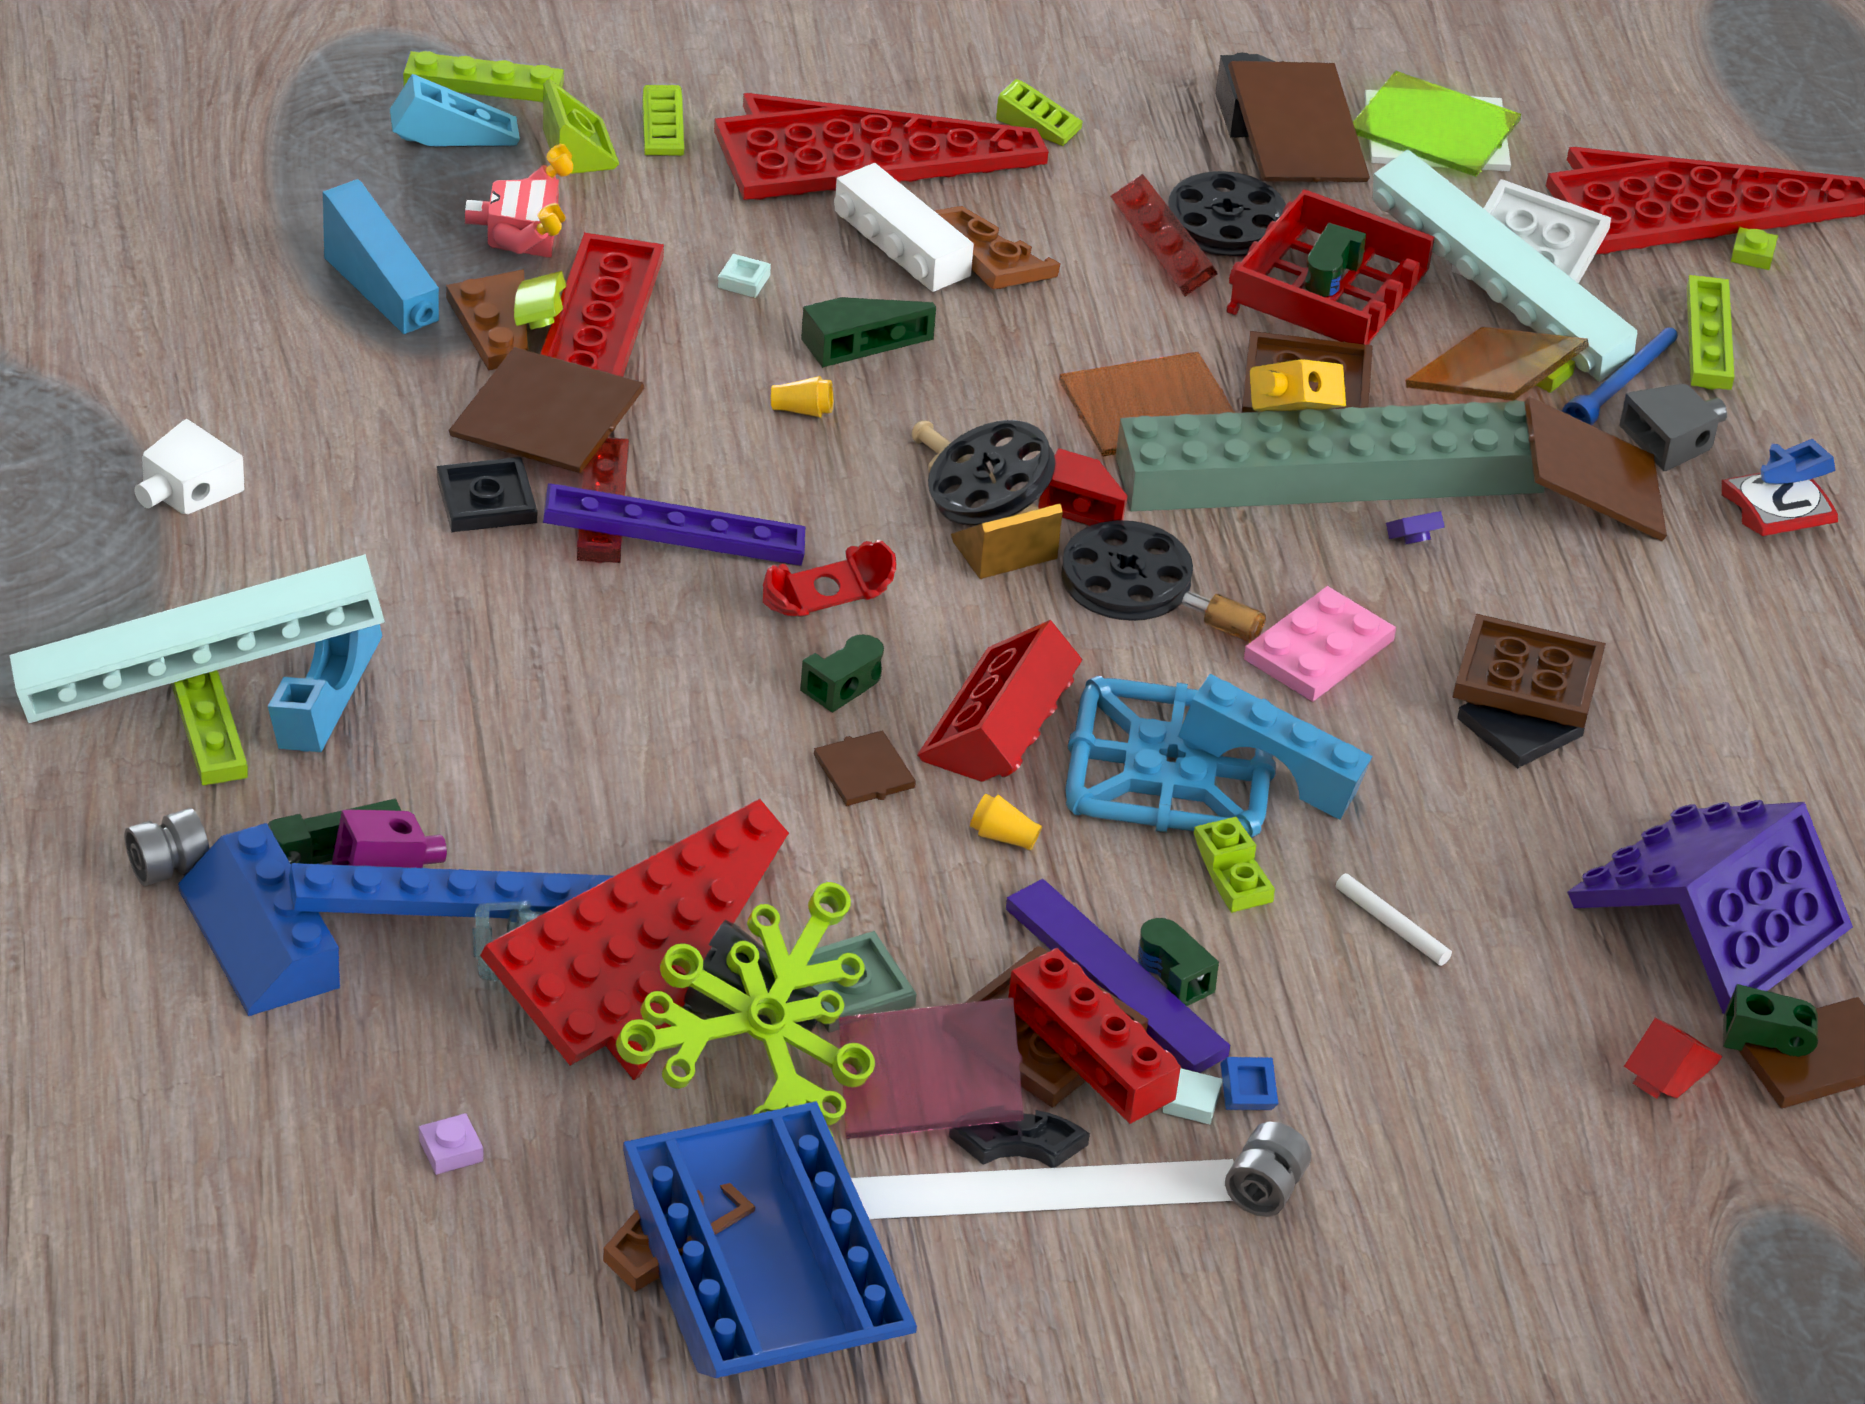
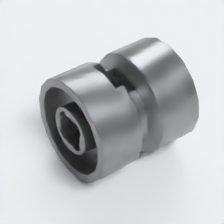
[124,808,210,886]
[1225,1122,1312,1217]

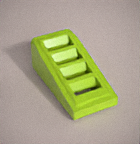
[996,79,1083,146]
[642,85,684,156]

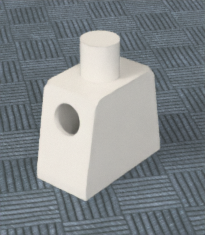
[135,419,244,514]

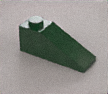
[801,297,936,368]

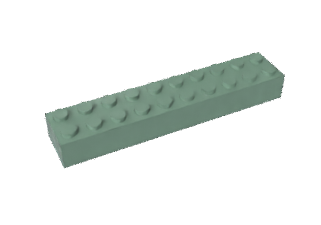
[1116,400,1545,511]

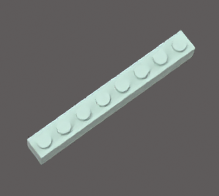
[1372,149,1637,382]
[10,554,385,723]

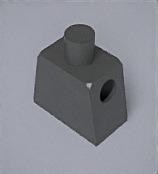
[1619,384,1727,471]

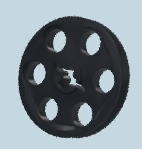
[1167,171,1286,256]
[928,420,1056,525]
[1061,520,1193,621]

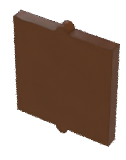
[814,730,916,806]

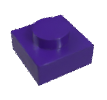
[1386,511,1445,545]

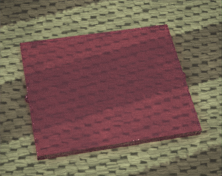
[839,998,1024,1139]

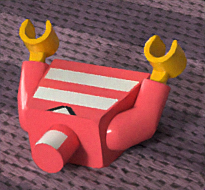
[465,144,573,257]

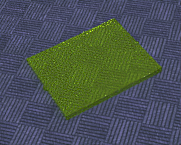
[1353,70,1521,177]

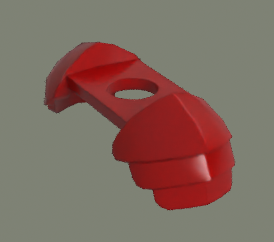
[763,540,896,617]

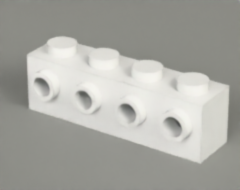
[834,163,974,292]

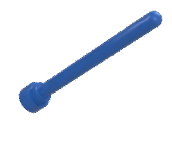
[1562,327,1678,425]

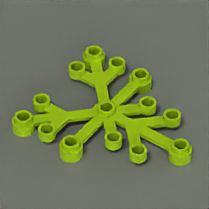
[616,882,875,1139]

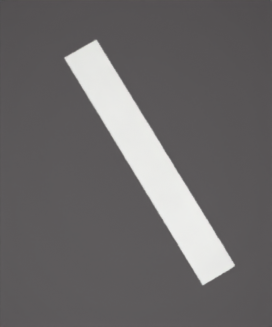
[851,1159,1234,1219]

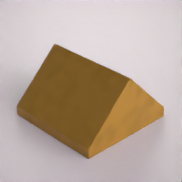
[951,504,1063,579]

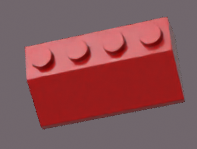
[917,620,1083,782]

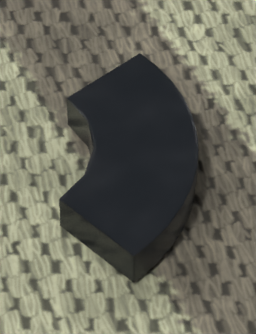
[949,1108,1090,1168]

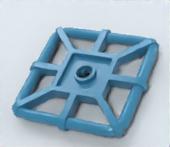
[1065,675,1276,838]

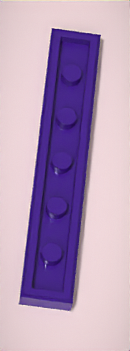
[543,483,806,566]
[1006,878,1230,1073]

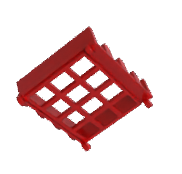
[1226,189,1435,345]

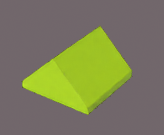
[543,79,619,174]

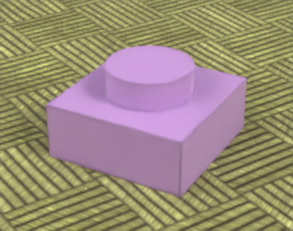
[419,1113,483,1175]

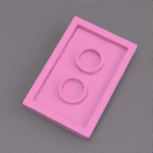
[1244,586,1396,702]

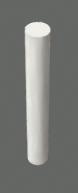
[1336,873,1452,966]

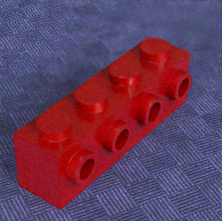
[1007,948,1181,1124]

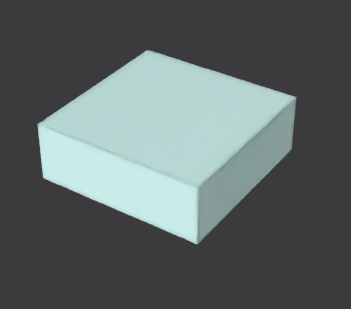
[718,254,771,298]
[1163,1068,1223,1125]

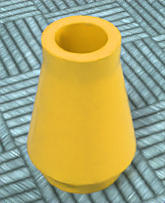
[771,376,834,418]
[970,793,1042,851]

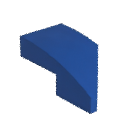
[1760,438,1835,484]

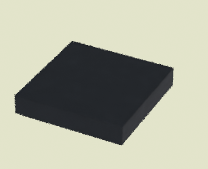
[437,457,538,533]
[1457,702,1585,769]

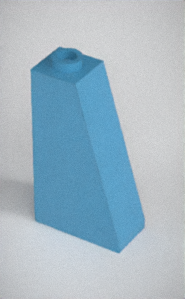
[323,179,439,334]

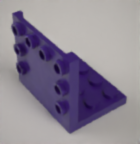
[1567,800,1853,1014]

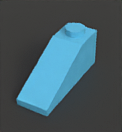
[390,74,520,146]

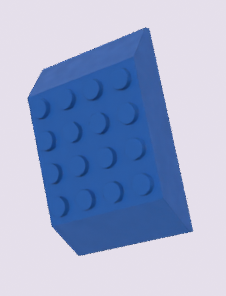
[623,1101,917,1378]

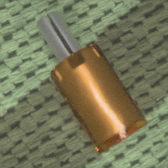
[1182,591,1266,643]

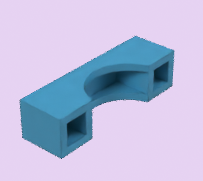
[268,624,383,752]
[1178,674,1373,820]

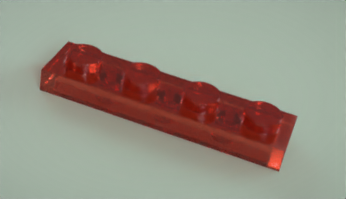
[1110,174,1218,296]
[577,438,629,563]

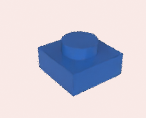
[1220,1057,1278,1110]

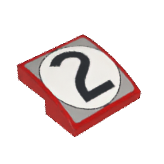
[1722,473,1838,536]

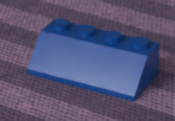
[178,823,340,1016]

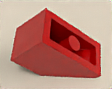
[1038,448,1127,526]
[1624,1017,1722,1099]

